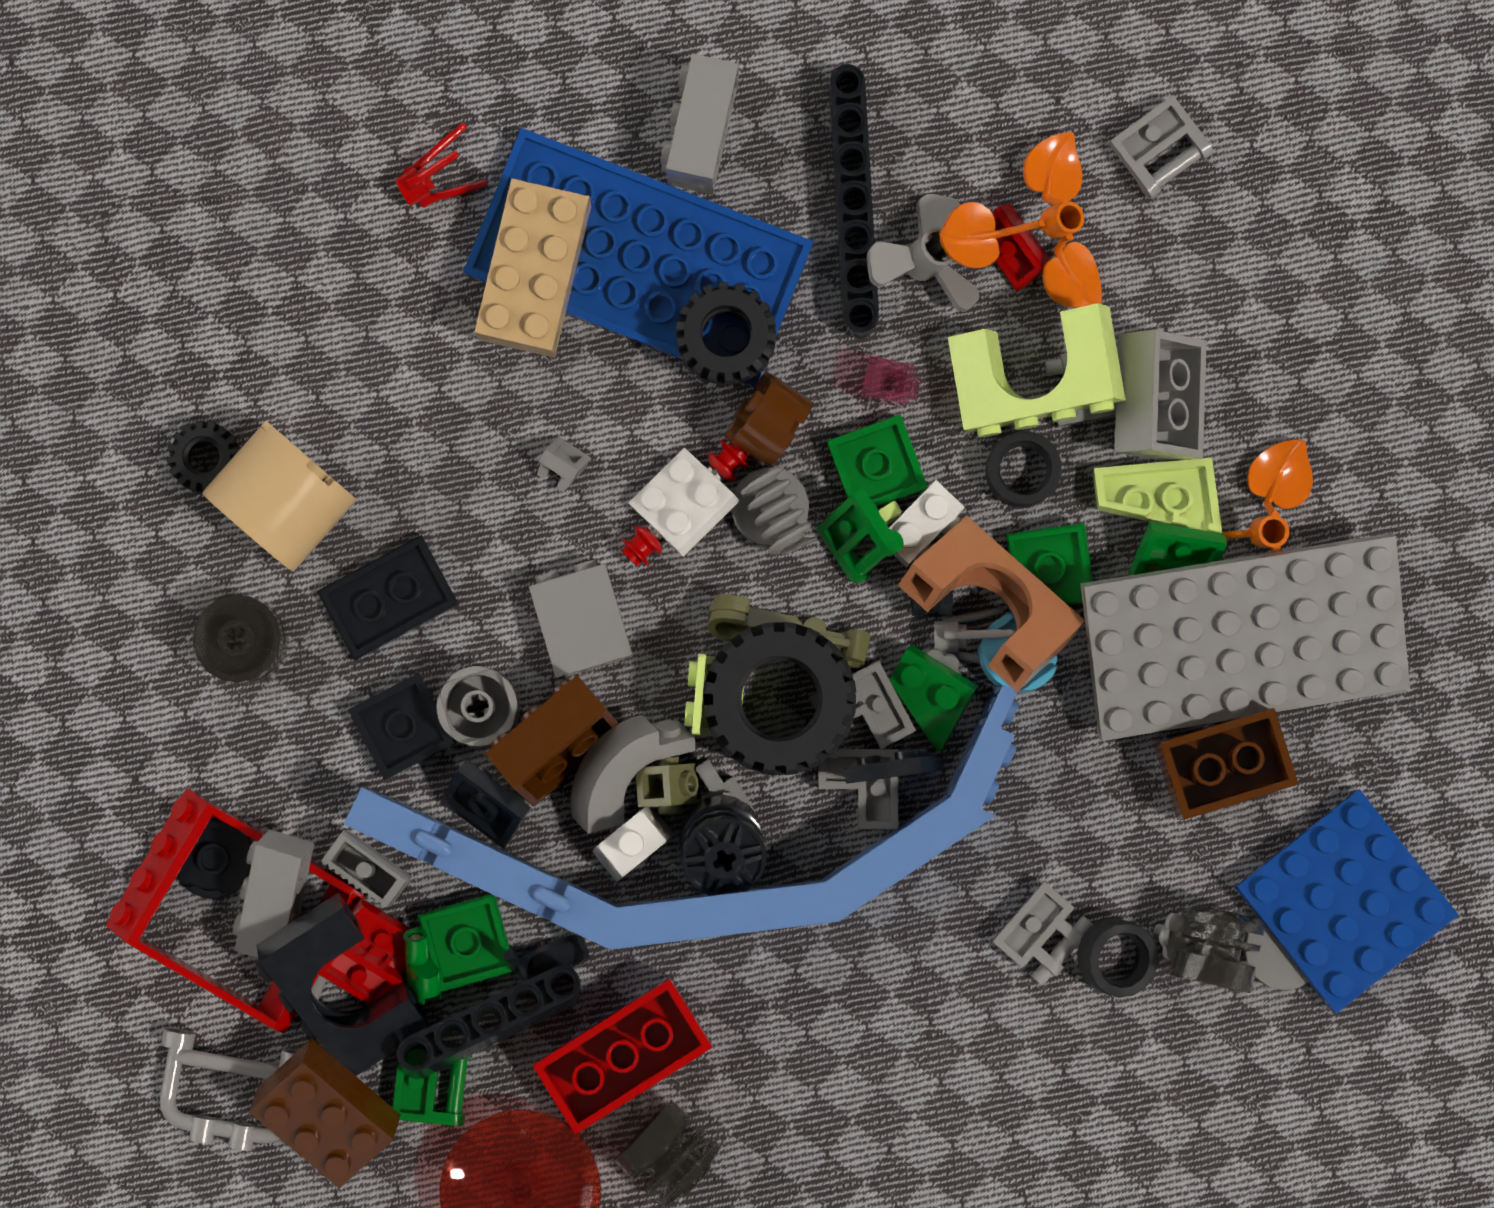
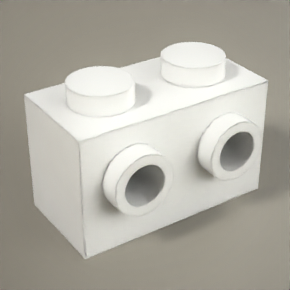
[889,480,965,568]

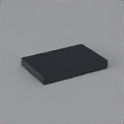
[317,535,460,661]

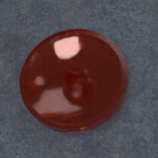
[439,1109,602,1208]

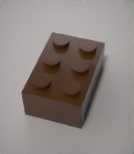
[485,675,619,807]
[1153,708,1299,820]
[249,1038,401,1189]

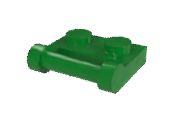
[816,489,904,584]
[393,1042,472,1126]

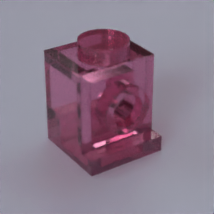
[860,356,921,408]

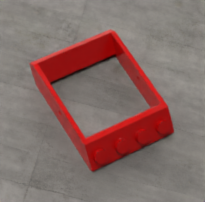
[105,788,366,1034]

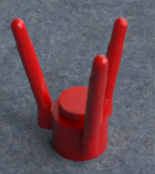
[395,123,488,208]

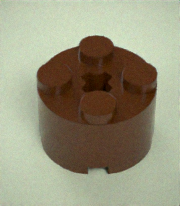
[724,371,814,467]

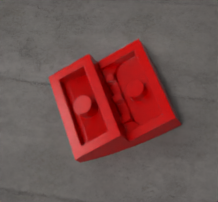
[317,898,411,1005]

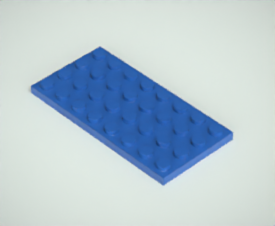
[463,128,814,388]

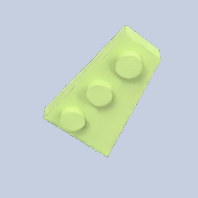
[1093,457,1222,534]

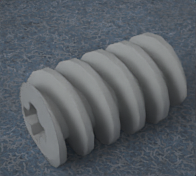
[741,467,817,555]

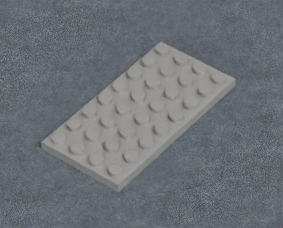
[1081,533,1410,741]

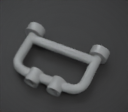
[160,1028,298,1151]

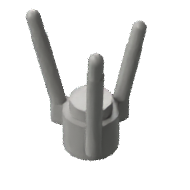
[934,607,1015,665]

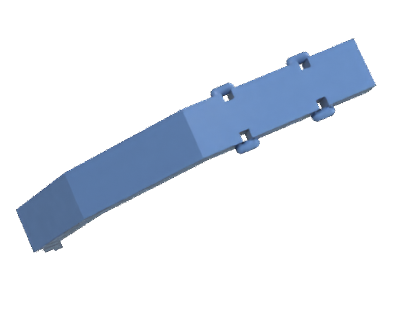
[344,685,1019,950]

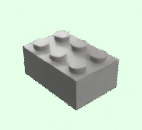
[660,53,739,195]
[1114,330,1207,461]

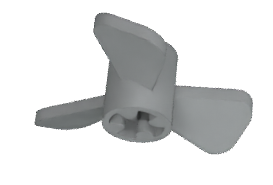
[867,194,979,312]

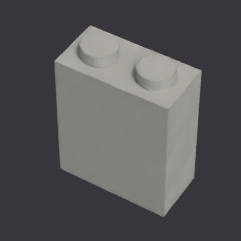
[529,560,633,680]

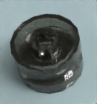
[193,595,289,685]

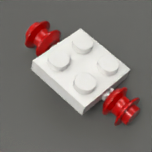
[620,440,749,567]

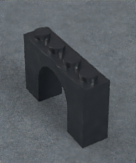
[255,893,429,1076]

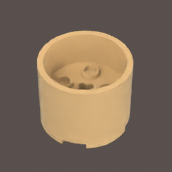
[202,421,357,572]

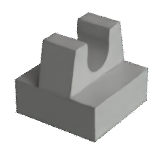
[537,437,591,492]

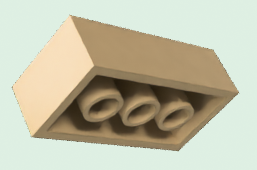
[474,179,591,358]

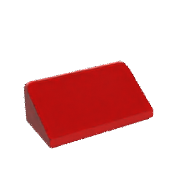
[992,203,1051,292]

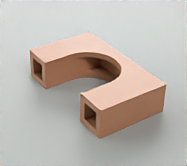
[898,516,1085,693]

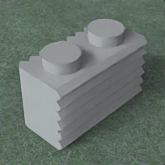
[322,830,412,908]

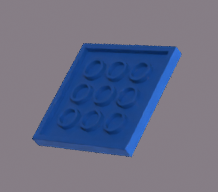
[1234,789,1459,1014]

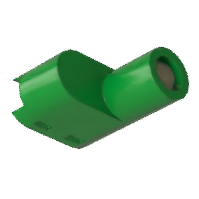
[403,928,441,1005]

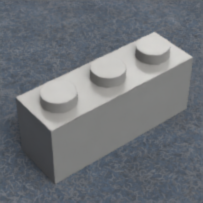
[233,829,314,958]

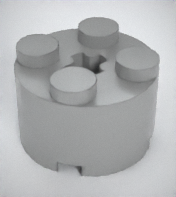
[437,666,520,748]

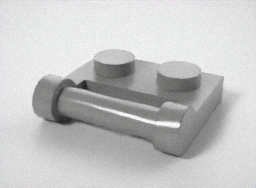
[1109,95,1214,199]

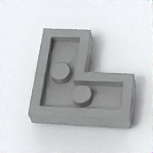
[809,661,916,749]
[818,749,898,829]

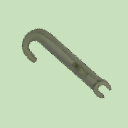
[707,594,871,670]

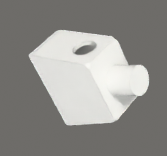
[592,807,675,882]

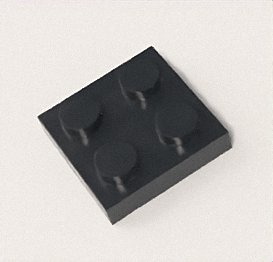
[348,673,456,780]
[441,759,531,849]

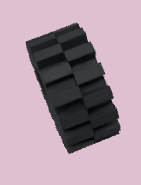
[167,420,241,494]

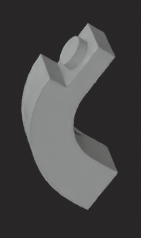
[571,715,695,834]

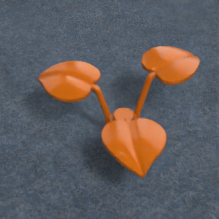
[939,132,1102,308]
[1222,439,1313,553]

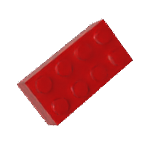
[533,976,713,1135]

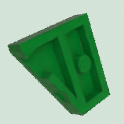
[1127,521,1227,576]
[890,644,979,751]

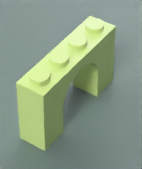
[948,303,1126,437]

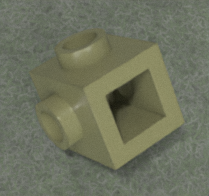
[636,756,699,814]

